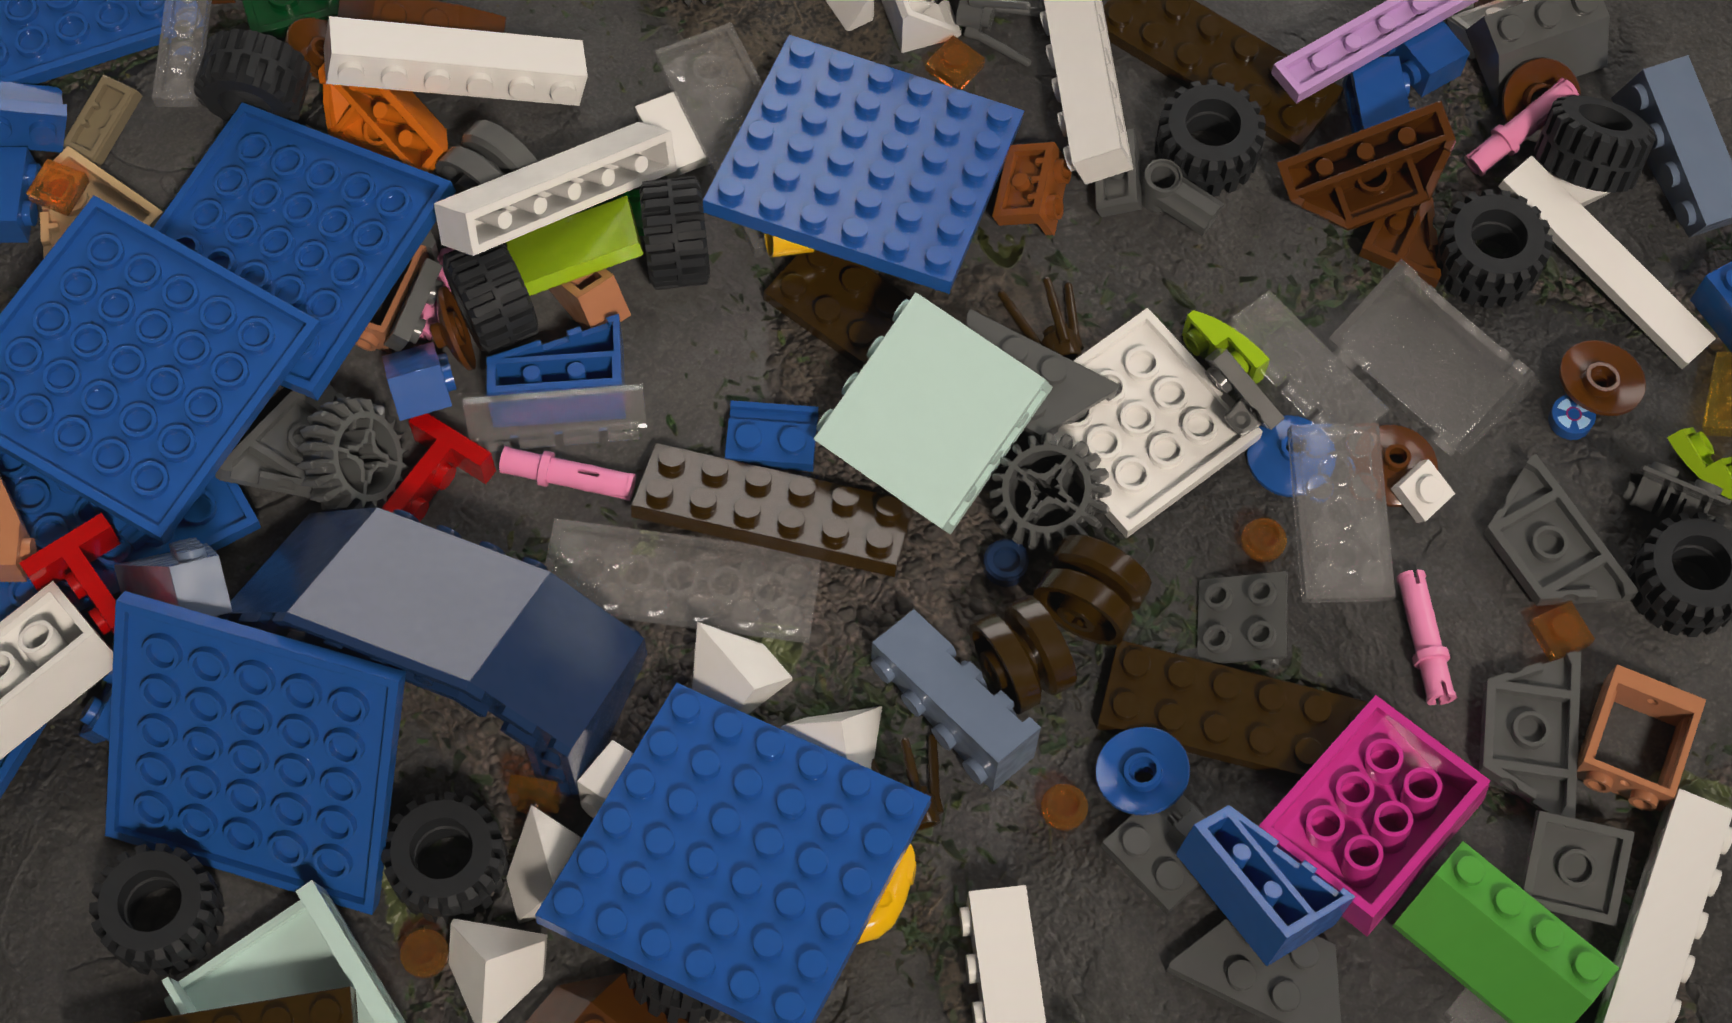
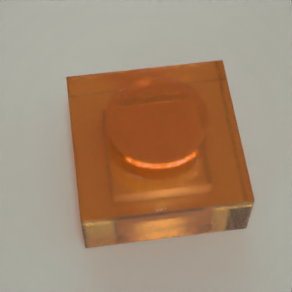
[926,35,985,90]
[26,159,90,216]
[1528,601,1595,662]
[507,774,562,815]

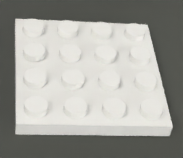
[1041,308,1263,538]

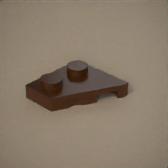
[1359,197,1441,288]

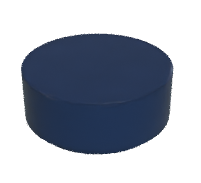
[983,539,1029,587]

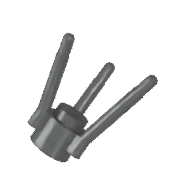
[956,0,1045,67]

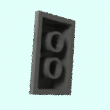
[1465,0,1610,107]

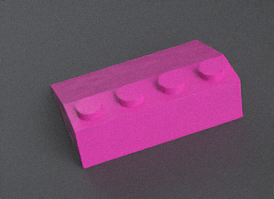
[1259,695,1491,936]

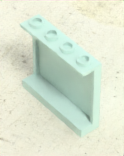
[814,292,1053,535]
[162,880,406,1023]

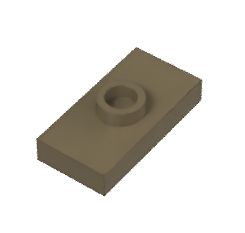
[63,74,143,168]

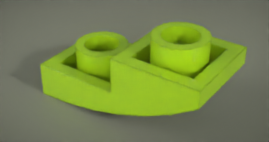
[1182,310,1270,384]
[1667,427,1732,500]

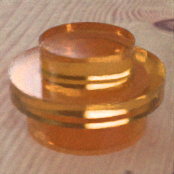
[1241,518,1287,562]
[1041,784,1088,831]
[400,929,449,978]

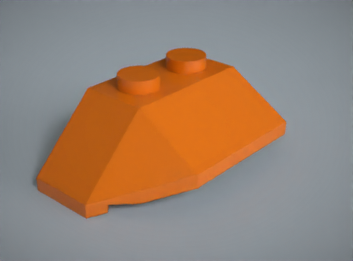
[318,62,448,173]

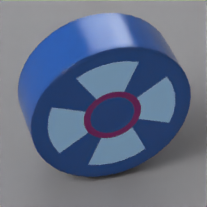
[1548,395,1596,440]

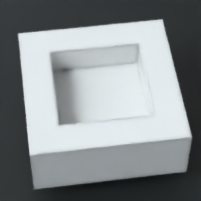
[1390,459,1455,523]

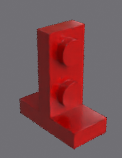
[382,413,496,522]
[19,512,121,635]

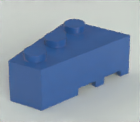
[487,313,626,425]
[1176,805,1356,967]

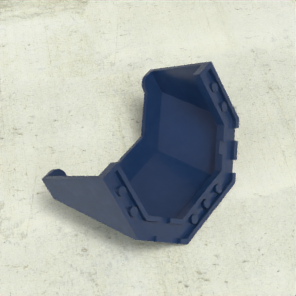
[218,507,647,801]

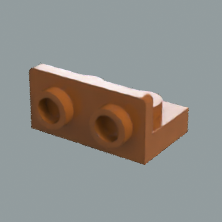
[992,142,1072,236]

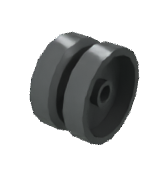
[435,120,538,195]

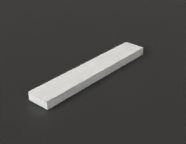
[1498,155,1716,369]

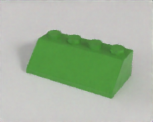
[1392,841,1619,1023]

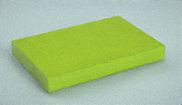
[506,196,643,296]

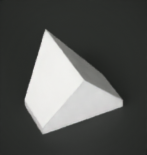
[881,0,962,53]
[692,622,792,714]
[781,706,882,769]
[506,805,582,924]
[448,918,548,1023]

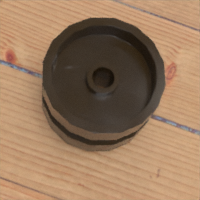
[1033,535,1152,646]
[969,595,1077,714]

